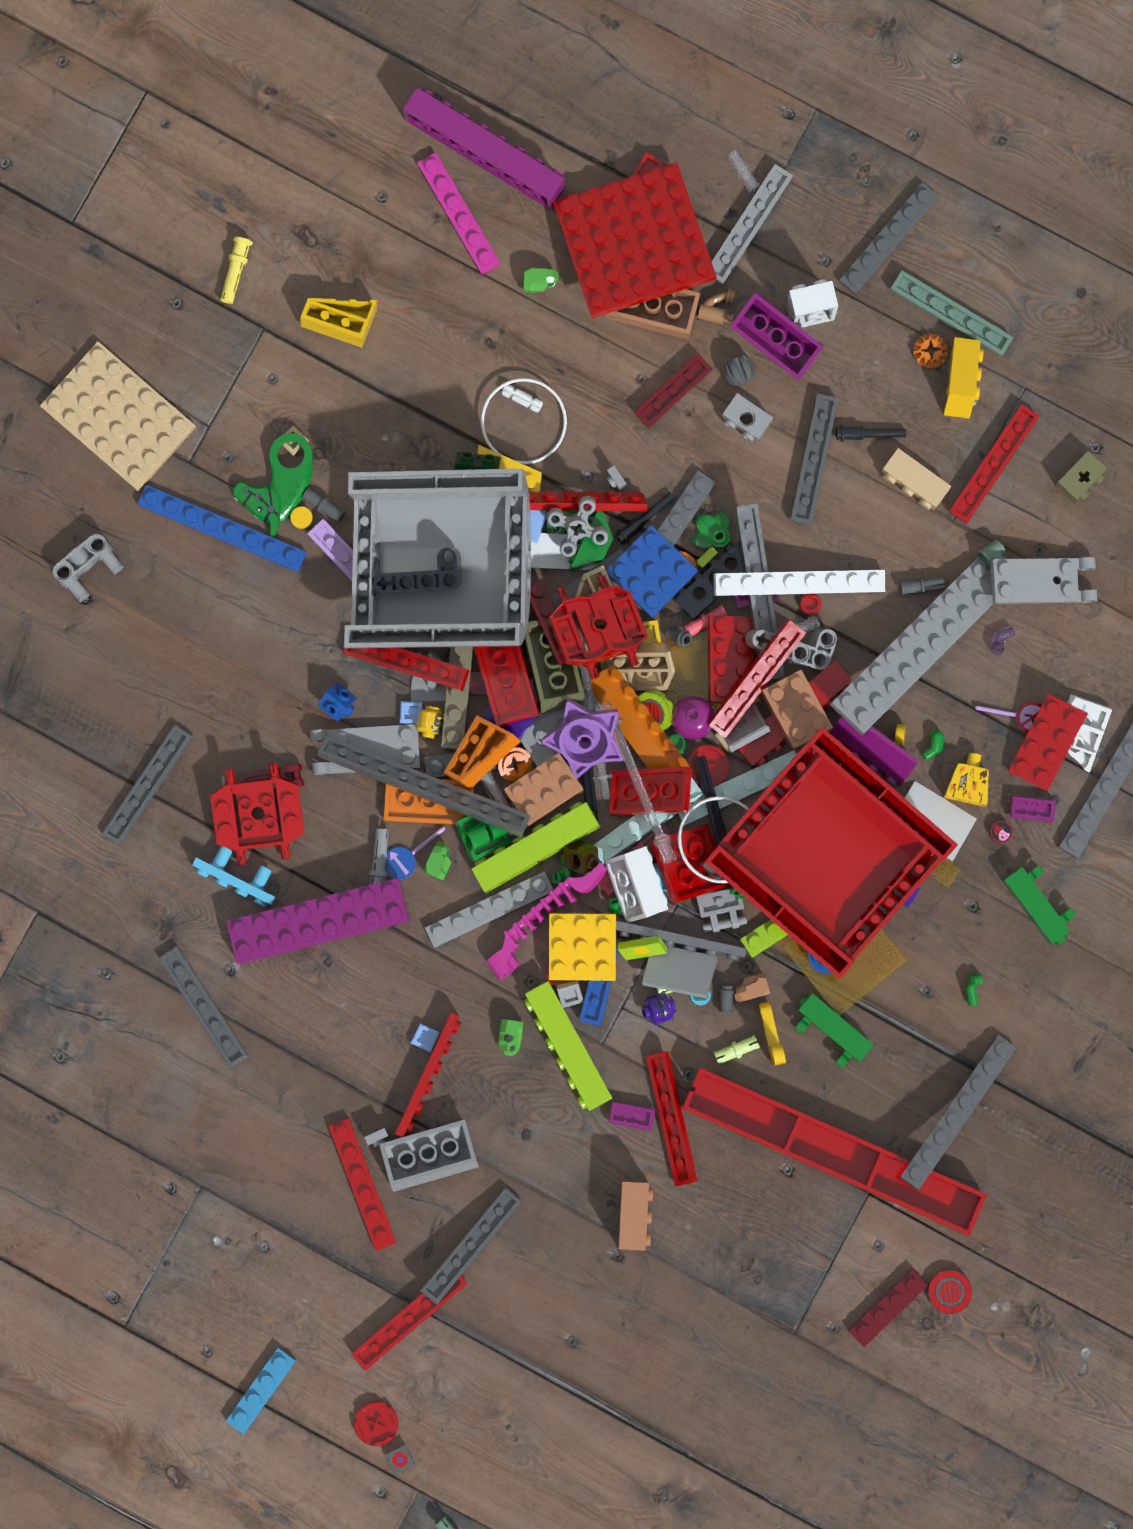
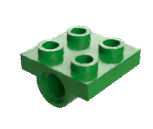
[454,815,511,861]

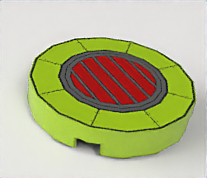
[638,690,674,731]

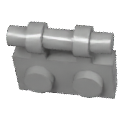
[696,889,747,934]

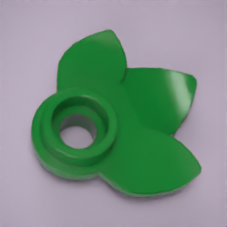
[691,511,731,549]

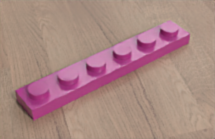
[417,152,500,275]

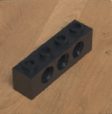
[675,541,744,621]

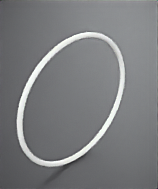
[481,378,567,464]
[678,796,749,883]

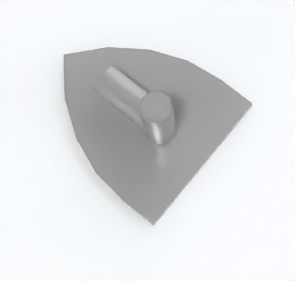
[411,651,447,702]

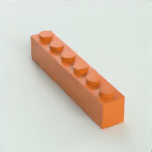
[587,664,690,769]

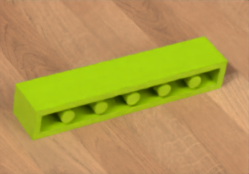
[471,802,601,893]
[523,982,612,1111]

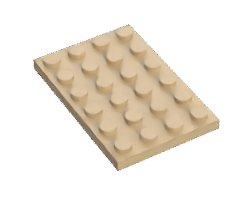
[40,342,196,492]

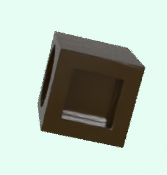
[564,840,598,875]

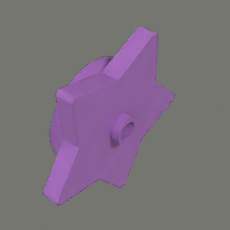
[542,698,624,778]

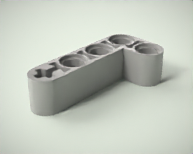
[745,629,837,670]

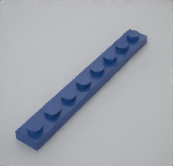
[137,485,307,573]

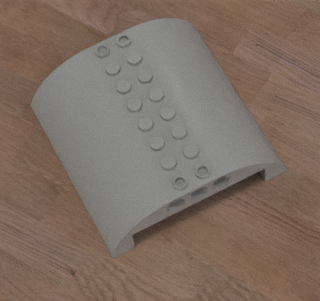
[344,469,531,648]

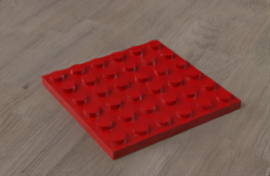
[553,162,717,319]

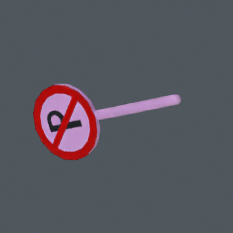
[975,702,1042,733]

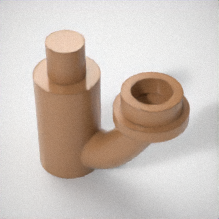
[698,288,736,325]

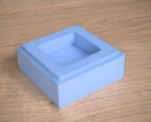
[400,701,423,724]
[411,1023,440,1053]

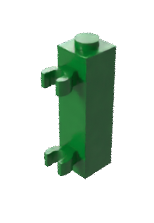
[1002,865,1077,946]
[794,993,874,1068]

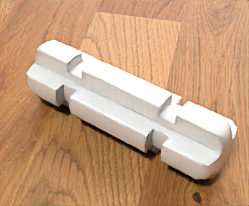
[502,385,543,412]

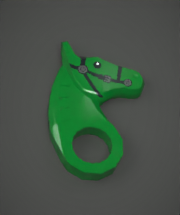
[232,433,313,537]

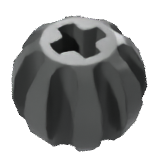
[723,355,756,386]

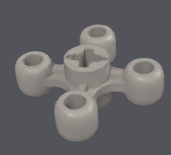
[547,495,609,557]

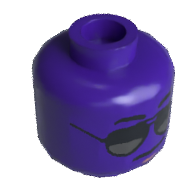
[642,993,676,1025]

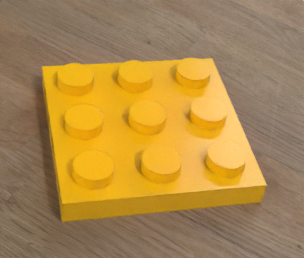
[549,913,616,981]

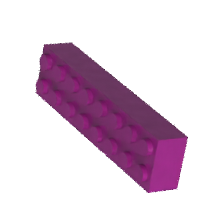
[403,88,565,210]
[226,878,411,965]

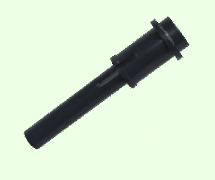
[836,425,906,442]
[615,492,675,545]

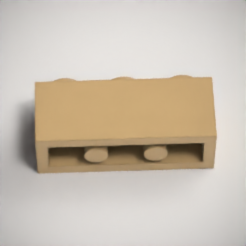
[881,448,951,511]

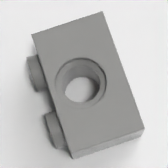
[722,393,773,443]

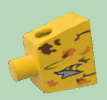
[944,753,989,807]

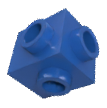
[317,682,357,722]

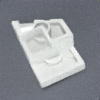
[1068,694,1112,772]

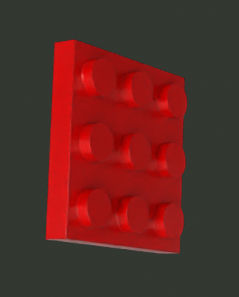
[650,824,730,905]

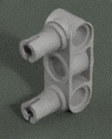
[53,534,124,602]

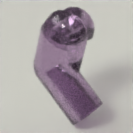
[990,626,1016,655]

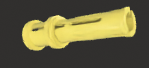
[220,237,253,304]

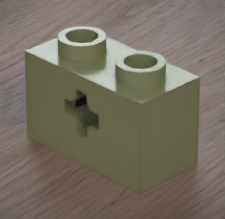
[1055,451,1107,504]

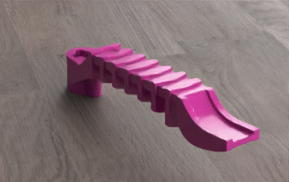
[486,862,607,980]

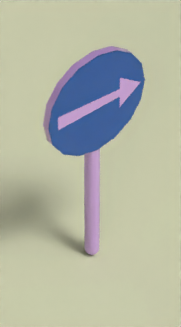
[385,826,446,880]

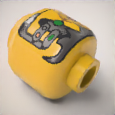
[416,706,444,739]

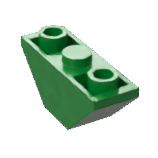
[568,511,613,572]

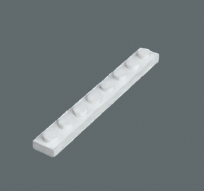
[713,570,885,596]

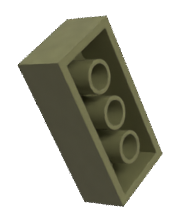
[524,620,584,713]

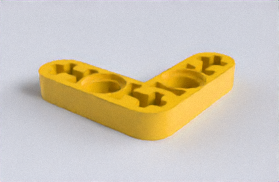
[758,1001,786,1066]

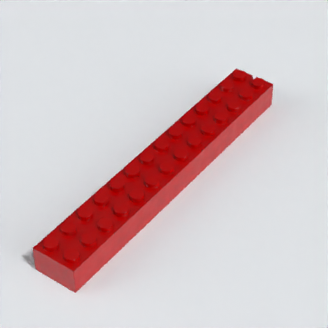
[682,1068,987,1236]

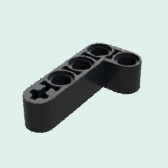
[373,547,462,593]

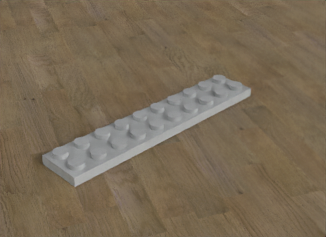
[830,557,993,735]

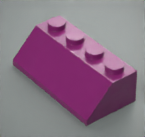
[730,292,824,380]
[830,717,919,786]

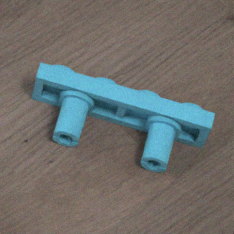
[192,846,277,907]

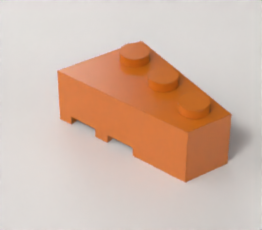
[444,715,521,789]

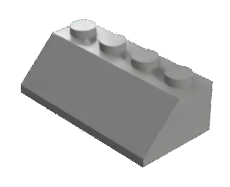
[379,1119,479,1192]

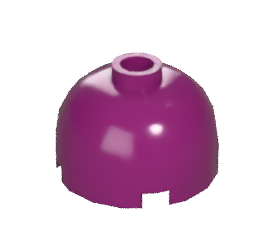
[672,696,714,740]

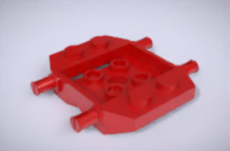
[548,575,648,680]
[210,762,305,865]

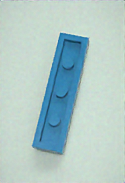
[226,1347,297,1435]

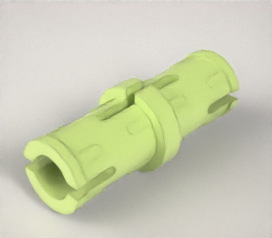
[713,1035,760,1065]

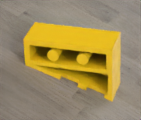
[944,337,984,419]

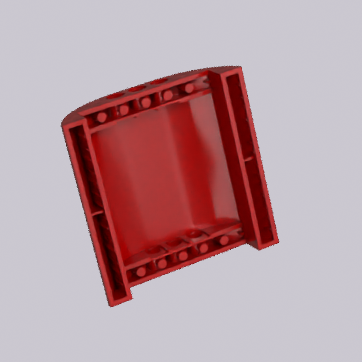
[705,727,958,979]

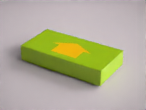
[617,936,667,960]

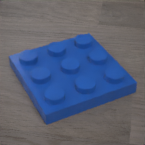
[606,525,698,618]

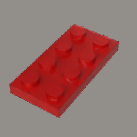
[708,615,754,705]
[474,646,540,727]
[1008,693,1088,791]
[609,766,692,816]

